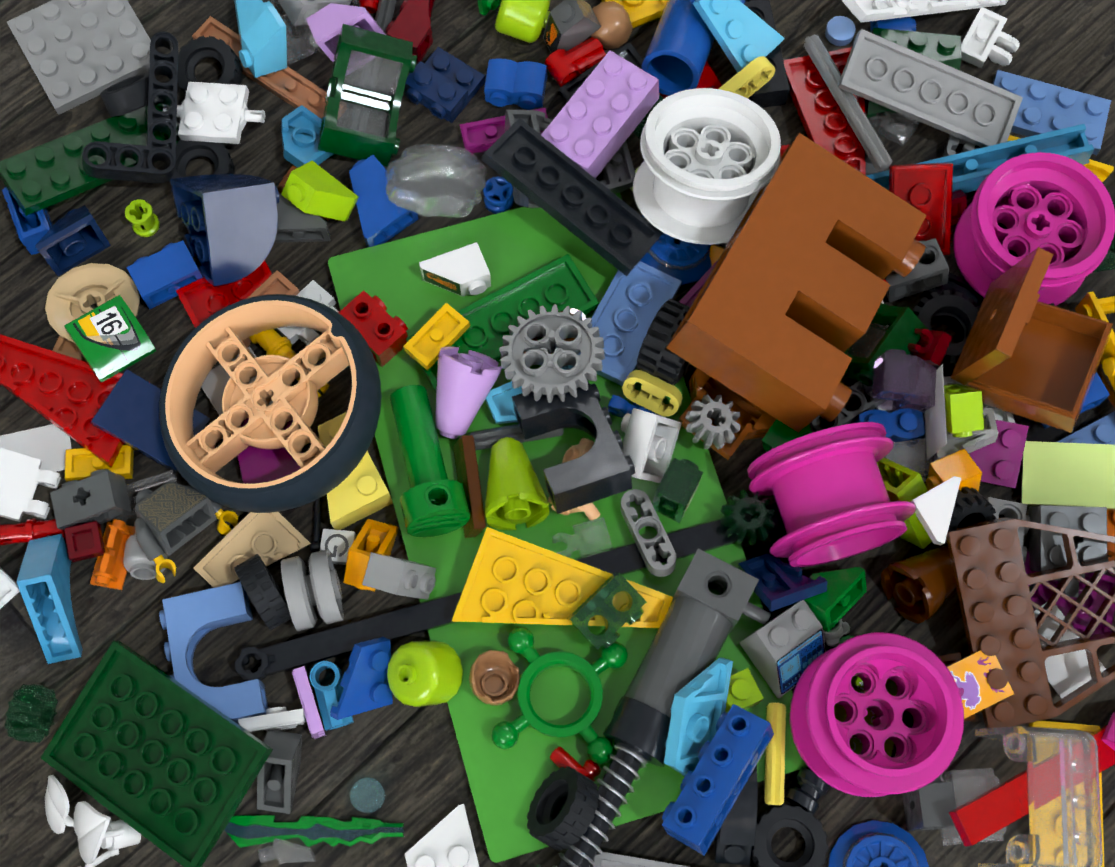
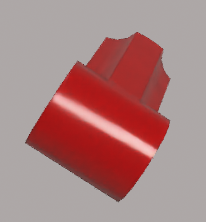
[544,37,606,87]

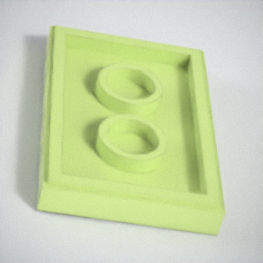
[1021,441,1115,510]

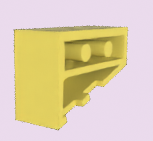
[318,412,393,530]

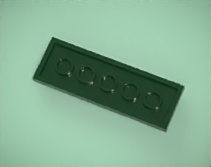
[0,103,181,216]

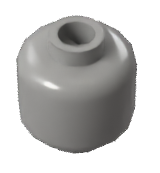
[123,533,168,580]

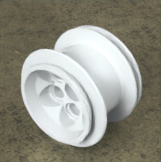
[633,88,781,245]

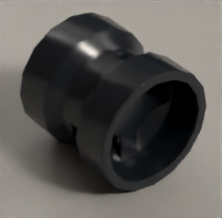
[784,767,831,816]

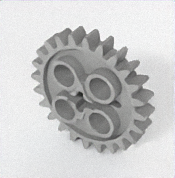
[500,304,605,403]

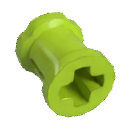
[125,199,160,237]

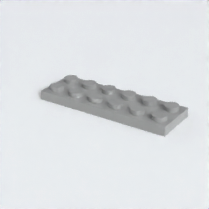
[838,29,1023,148]

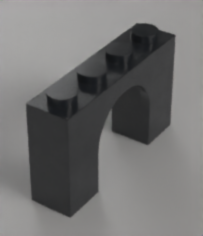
[512,380,635,514]

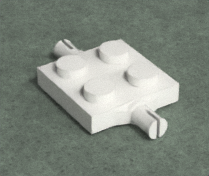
[163,82,265,144]

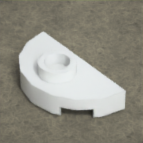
[238,707,306,733]

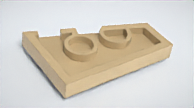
[194,512,311,588]

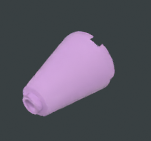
[435,347,502,439]

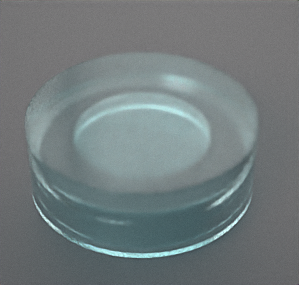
[350,778,385,813]

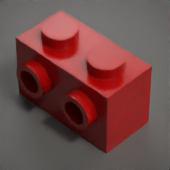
[338,290,408,367]

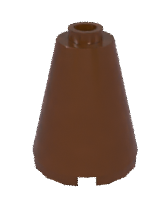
[881,545,956,624]

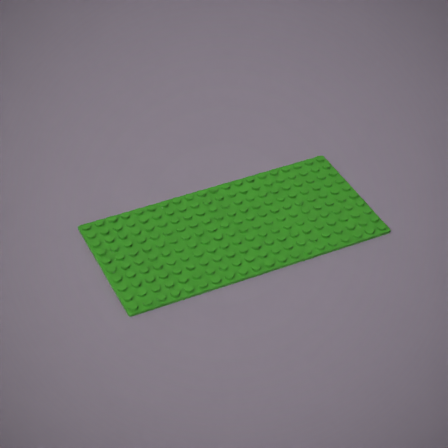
[328,193,808,863]

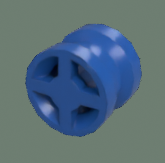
[483,176,514,214]

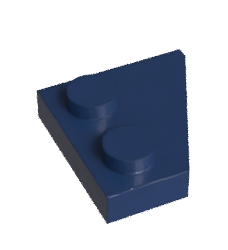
[738,554,827,611]

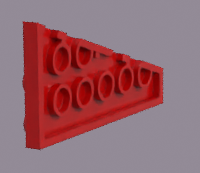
[783,47,866,175]
[0,334,150,468]

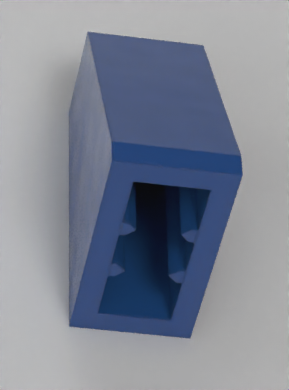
[349,155,418,248]

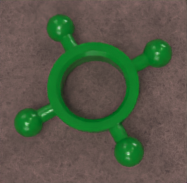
[491,627,628,764]

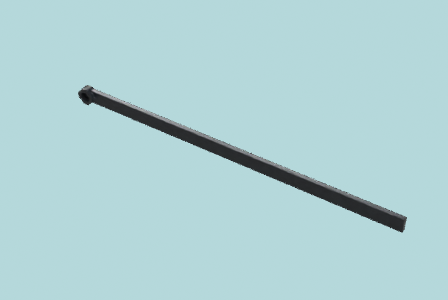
[235,503,785,681]

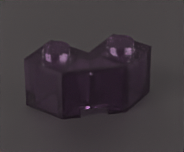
[873,349,936,412]

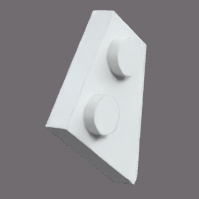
[405,804,480,867]

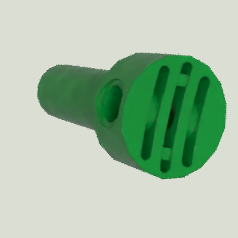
[390,385,470,537]

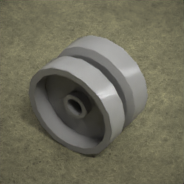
[281,549,344,631]

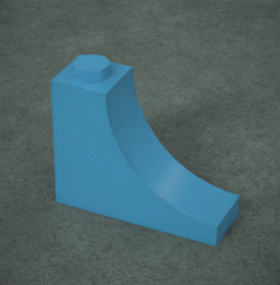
[16,534,83,664]

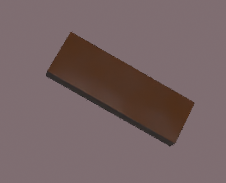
[453,435,486,538]

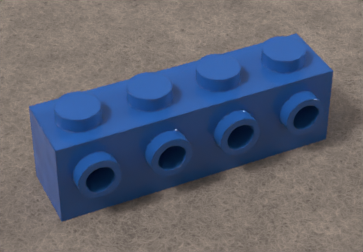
[662,704,774,856]

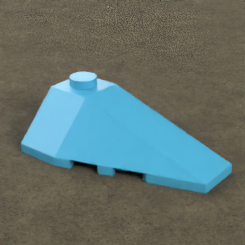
[234,0,287,78]

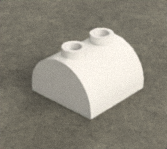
[621,408,682,484]

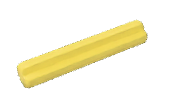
[764,702,786,806]

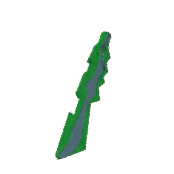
[224,815,404,848]

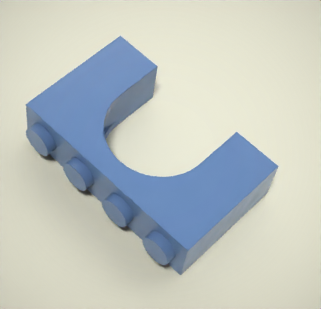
[159,582,268,724]

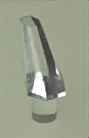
[258,838,316,864]

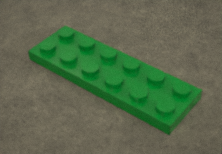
[406,254,599,392]

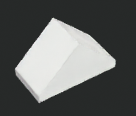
[911,476,961,546]

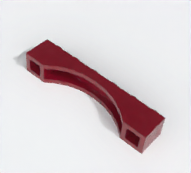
[385,0,436,64]

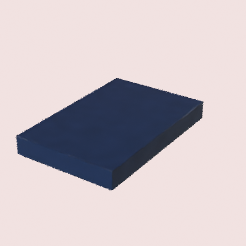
[91,369,210,473]

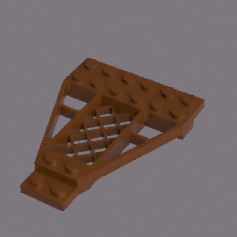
[946,517,1115,731]

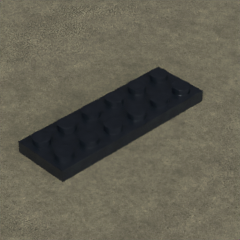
[481,118,663,276]

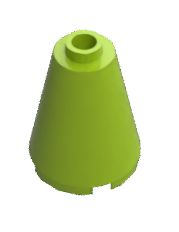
[484,437,550,531]

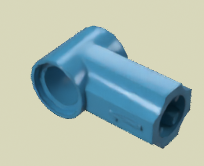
[310,661,354,731]

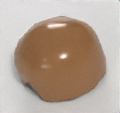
[591,1,633,50]
[469,650,520,706]

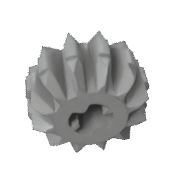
[685,394,741,449]

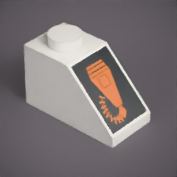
[419,242,491,297]

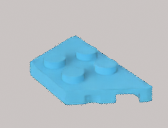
[664,658,733,776]

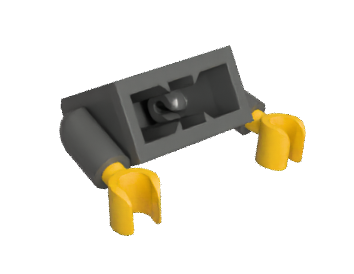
[134,481,239,583]

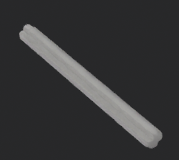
[804,34,892,172]

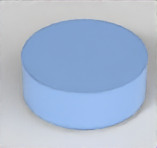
[825,16,856,46]

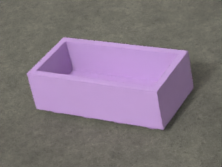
[541,51,659,179]

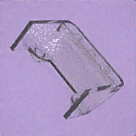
[975,726,1103,867]

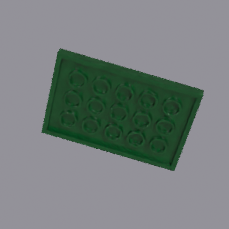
[41,640,273,867]

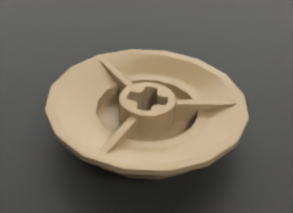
[45,263,140,342]

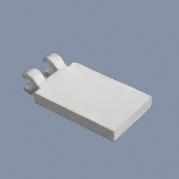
[0,448,61,522]

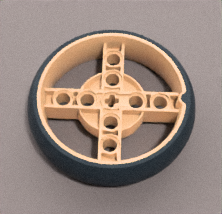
[159,294,382,513]

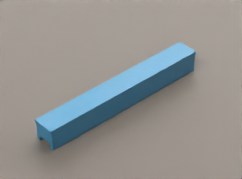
[866,124,1094,193]

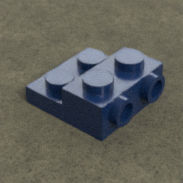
[404,47,485,123]

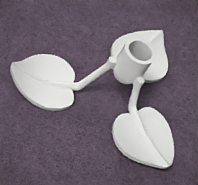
[45,775,141,867]

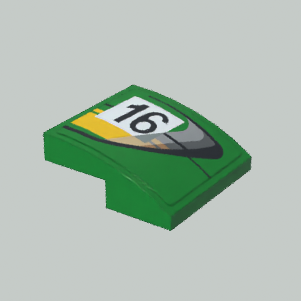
[64,295,156,383]

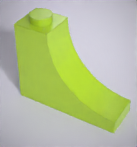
[877,458,932,549]

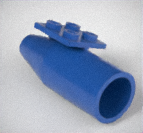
[641,0,745,96]

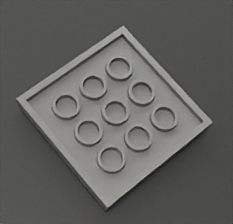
[7,0,151,115]

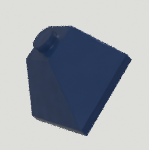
[35,205,111,276]

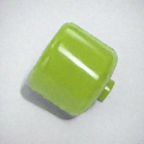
[495,0,551,43]
[387,641,463,707]

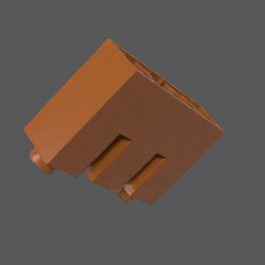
[666,133,927,432]

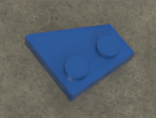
[330,637,393,720]

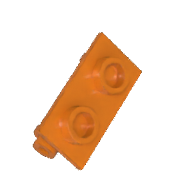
[90,519,135,590]

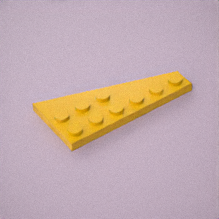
[451,527,673,628]

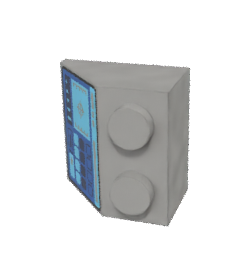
[739,600,826,698]

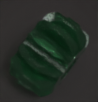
[720,489,776,546]
[4,684,58,743]

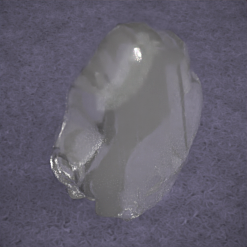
[385,143,487,218]

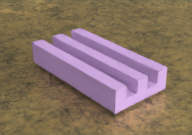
[292,666,325,739]

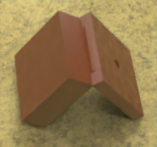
[951,247,1113,433]

